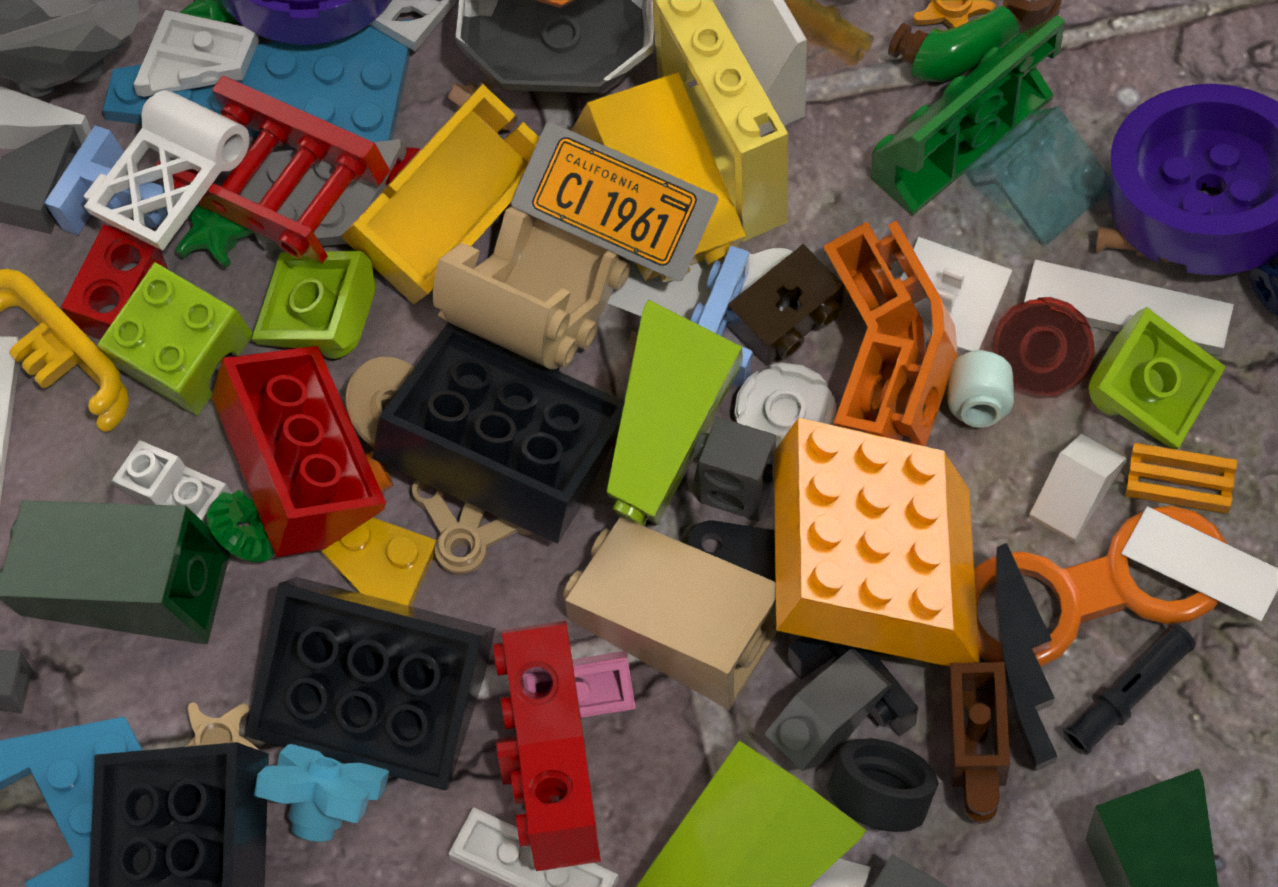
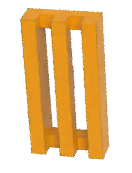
[1125,443,1238,514]

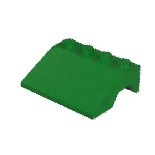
[871,15,1065,216]

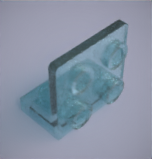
[963,106,1110,245]

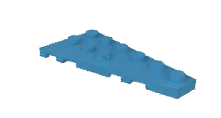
[103,19,414,142]

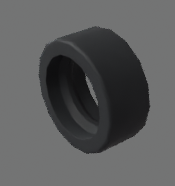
[828,738,938,832]

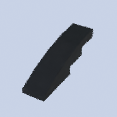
[995,543,1058,771]

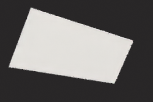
[1121,506,1278,621]

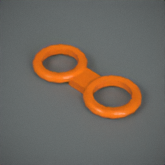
[974,506,1228,667]

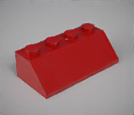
[212,346,386,557]

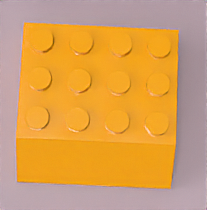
[774,417,979,667]

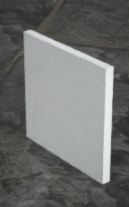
[900,237,1013,353]

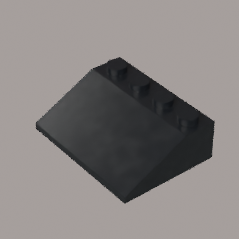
[372,322,625,544]
[245,577,496,790]
[89,742,269,887]

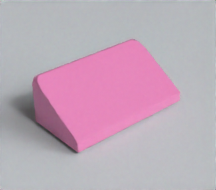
[523,651,636,718]

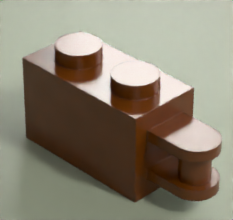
[947,662,1010,824]

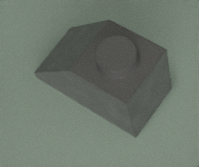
[0,125,81,234]
[764,648,892,771]

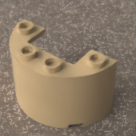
[433,206,631,369]

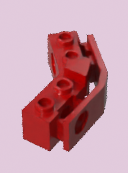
[493,620,601,871]

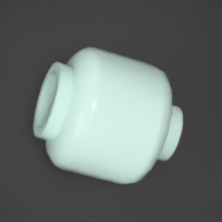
[947,350,1014,428]

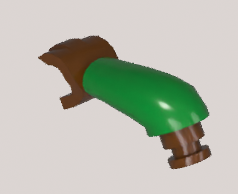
[888,0,1062,82]

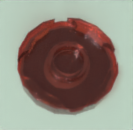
[993,297,1095,399]

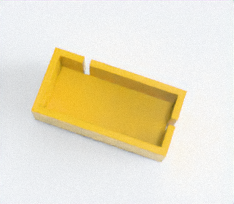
[340,84,540,305]

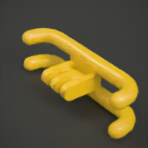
[0,268,129,432]

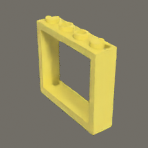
[652,0,788,242]

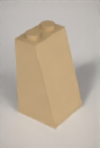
[563,516,779,710]

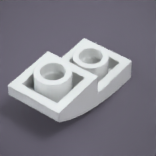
[112,440,233,527]

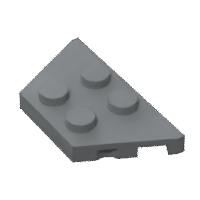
[223,139,406,251]

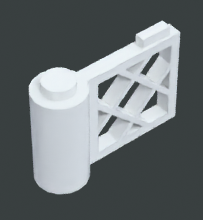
[83,90,249,251]

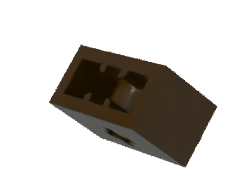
[727,244,844,367]

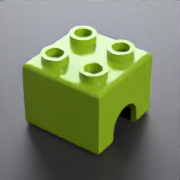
[97,262,253,417]

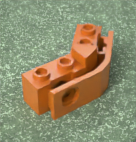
[823,220,958,447]

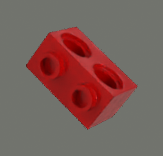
[61,224,167,340]

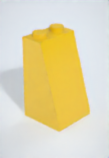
[571,72,746,282]

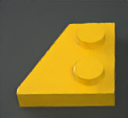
[322,517,437,607]

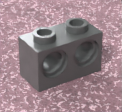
[693,416,776,522]

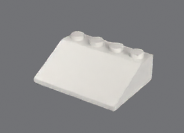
[713,0,807,136]

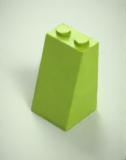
[607,299,743,526]
[636,741,867,887]

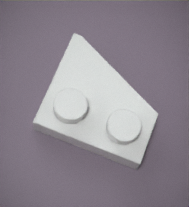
[134,10,259,97]

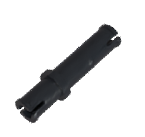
[1063,623,1196,755]

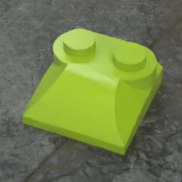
[251,251,376,359]
[1089,307,1226,449]

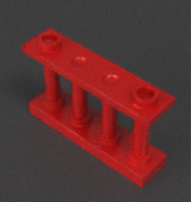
[154,75,390,264]

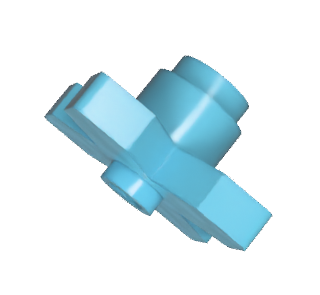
[254,744,389,842]

